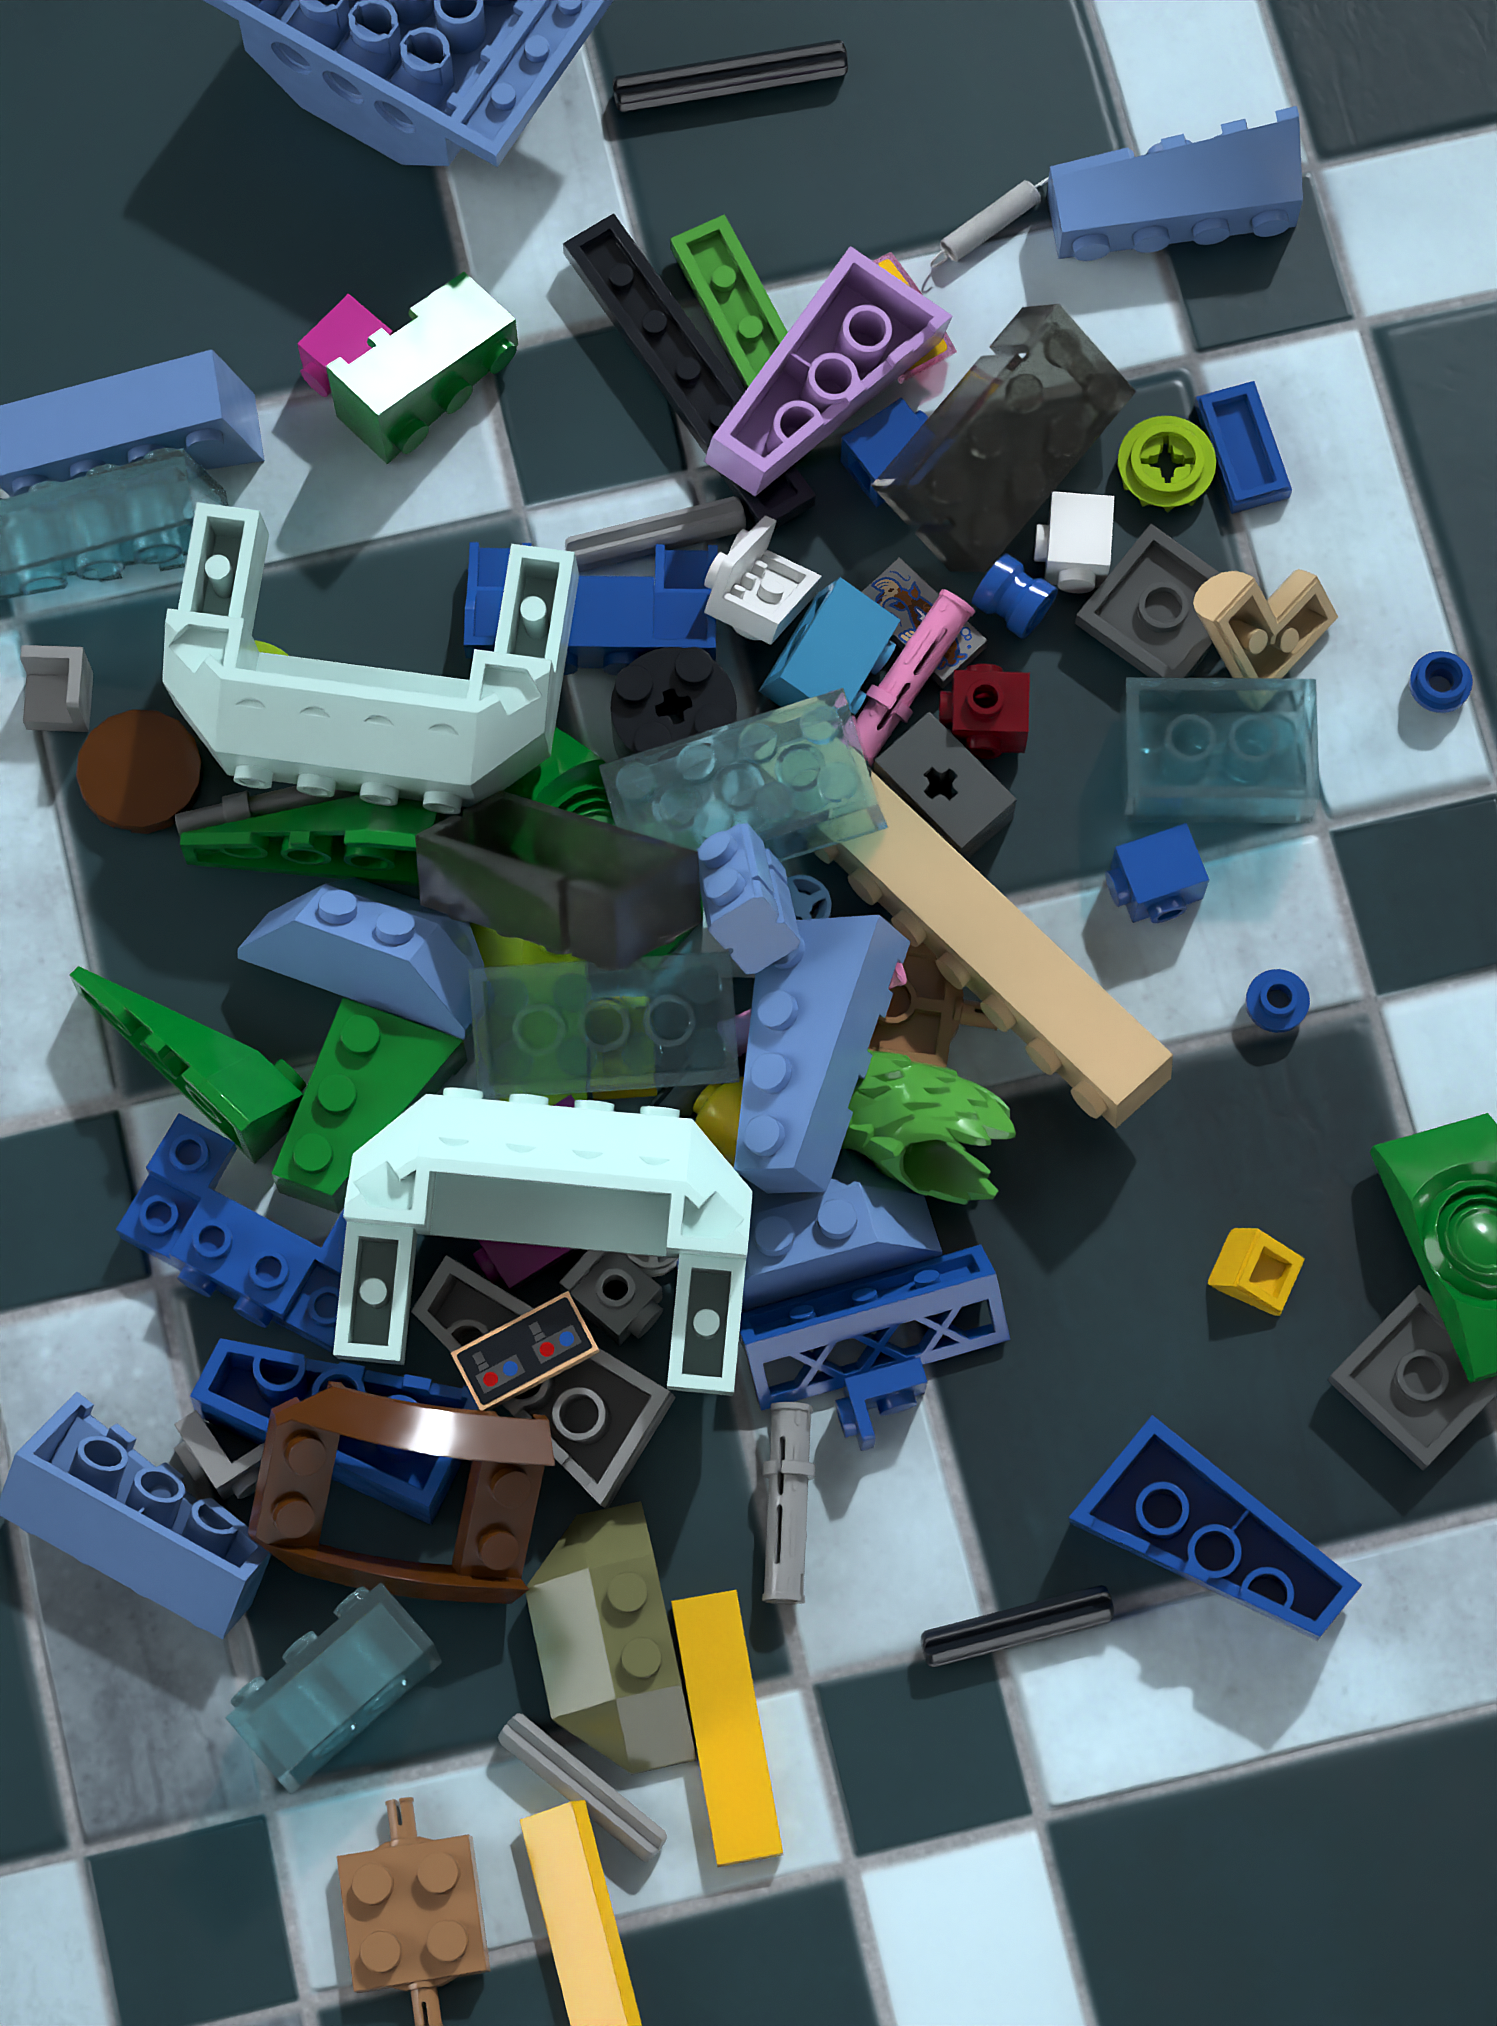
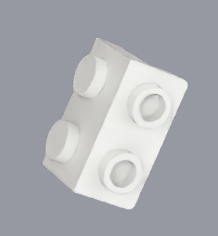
[704,515,822,645]

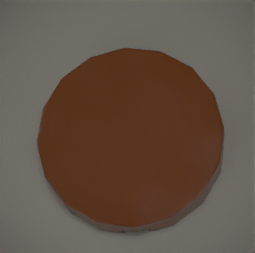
[76,709,204,834]

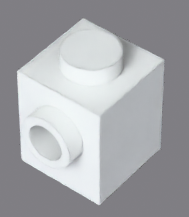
[1034,492,1114,593]

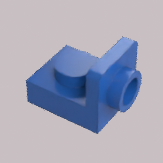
[835,1357,928,1451]

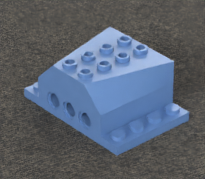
[203,0,614,167]

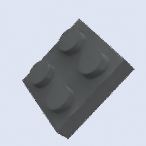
[1075,524,1220,695]
[1328,1285,1497,1471]

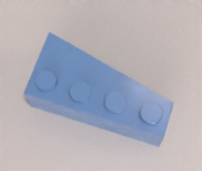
[0,349,265,501]
[734,915,910,1194]

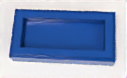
[1194,381,1292,514]

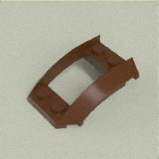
[248,1381,555,1604]

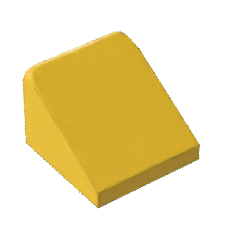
[1208,1228,1305,1316]

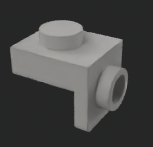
[173,1410,265,1501]

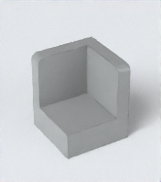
[20,645,93,732]

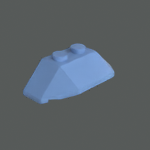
[238,877,494,1040]
[676,1149,942,1311]

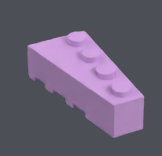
[704,246,953,496]

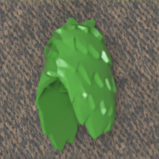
[841,1049,1016,1205]

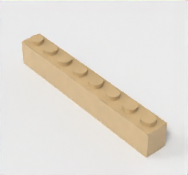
[760,718,1173,1128]

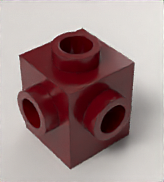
[939,664,1030,759]

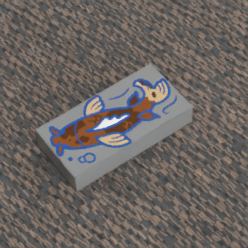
[862,557,987,689]

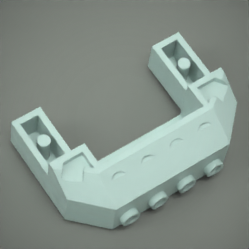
[162,502,579,814]
[333,1088,753,1396]

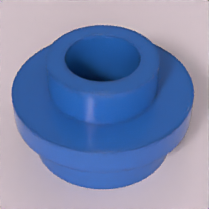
[1409,651,1473,713]
[1245,969,1310,1033]

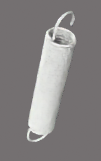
[930,177,1049,268]

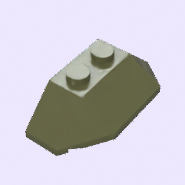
[526,1501,697,1775]

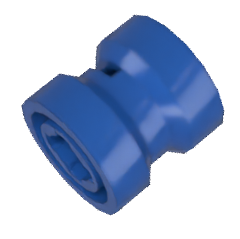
[971,553,1058,639]

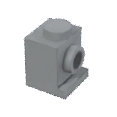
[559,1250,663,1346]

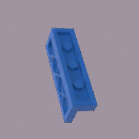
[739,1244,1011,1411]

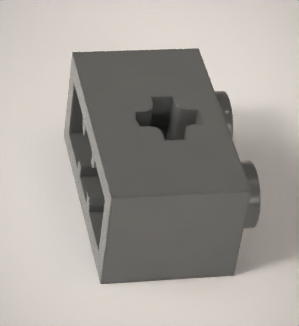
[873,712,1017,860]

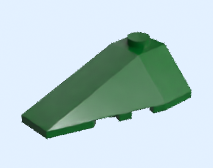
[180,795,445,888]
[69,966,307,1164]

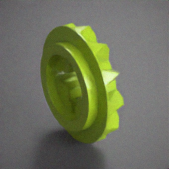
[1117,416,1216,513]

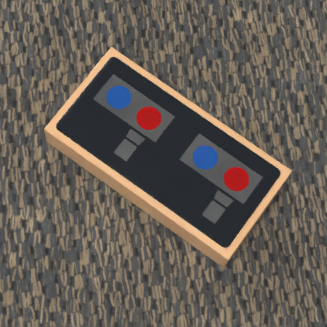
[451,1291,600,1411]

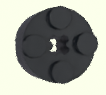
[610,647,737,791]

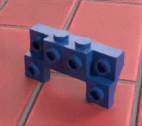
[464,542,718,676]
[116,1113,347,1353]

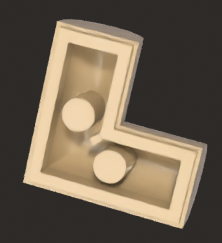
[1193,569,1338,703]

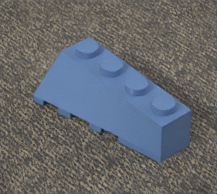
[1046,106,1303,261]
[0,1392,271,1640]

